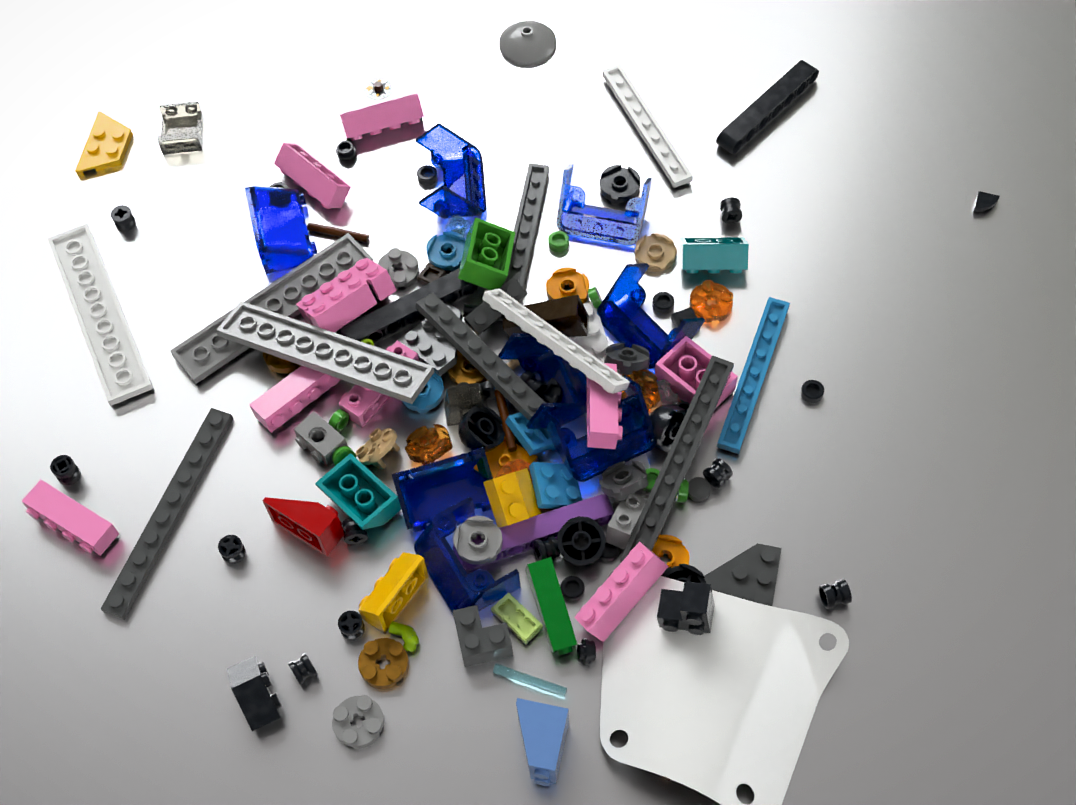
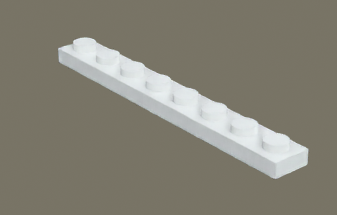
[602,64,693,188]
[482,288,630,394]

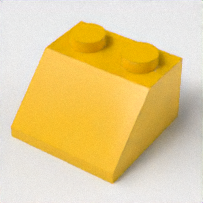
[483,468,541,528]

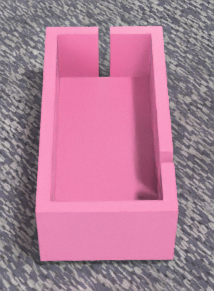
[296,257,397,333]

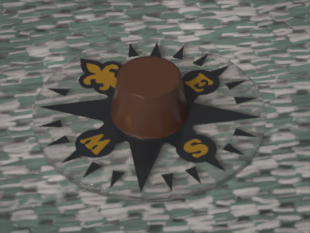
[364,77,393,100]

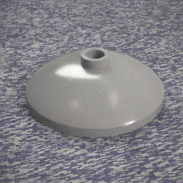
[499,20,556,66]

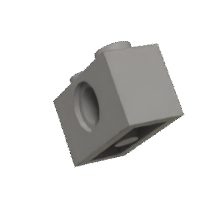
[294,411,347,467]
[606,493,648,550]

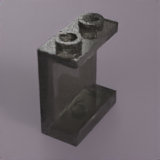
[157,101,203,155]

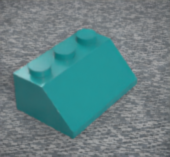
[680,237,749,273]
[315,453,401,530]

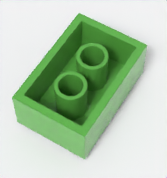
[458,217,515,290]

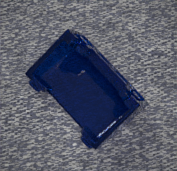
[245,186,318,274]
[391,447,493,532]

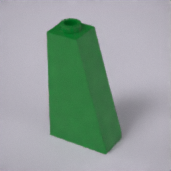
[525,557,577,656]

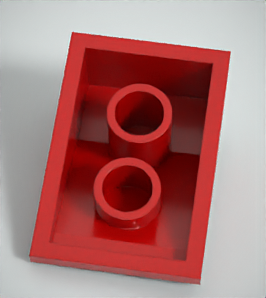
[262,497,345,556]

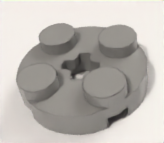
[377,248,419,290]
[453,516,503,565]
[332,695,384,749]

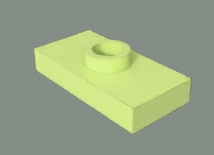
[491,592,543,645]

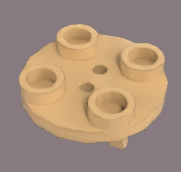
[355,428,400,470]

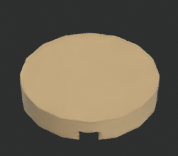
[634,233,677,272]

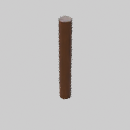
[307,222,369,243]
[494,390,517,452]

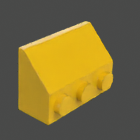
[358,552,429,634]

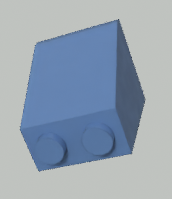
[516,698,569,786]

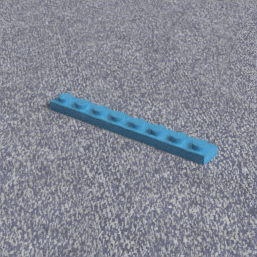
[717,297,790,454]

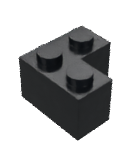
[657,581,715,635]
[227,656,282,731]

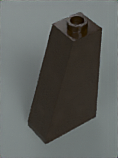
[502,295,589,339]

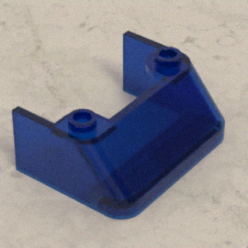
[416,123,487,219]
[556,164,652,245]
[597,263,705,369]
[498,333,587,429]
[542,375,656,482]
[414,496,521,616]

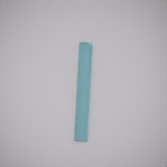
[493,663,567,697]

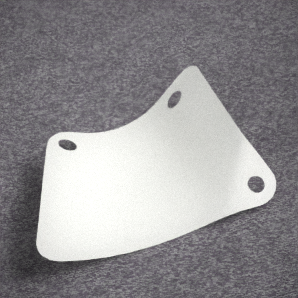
[600,570,849,805]

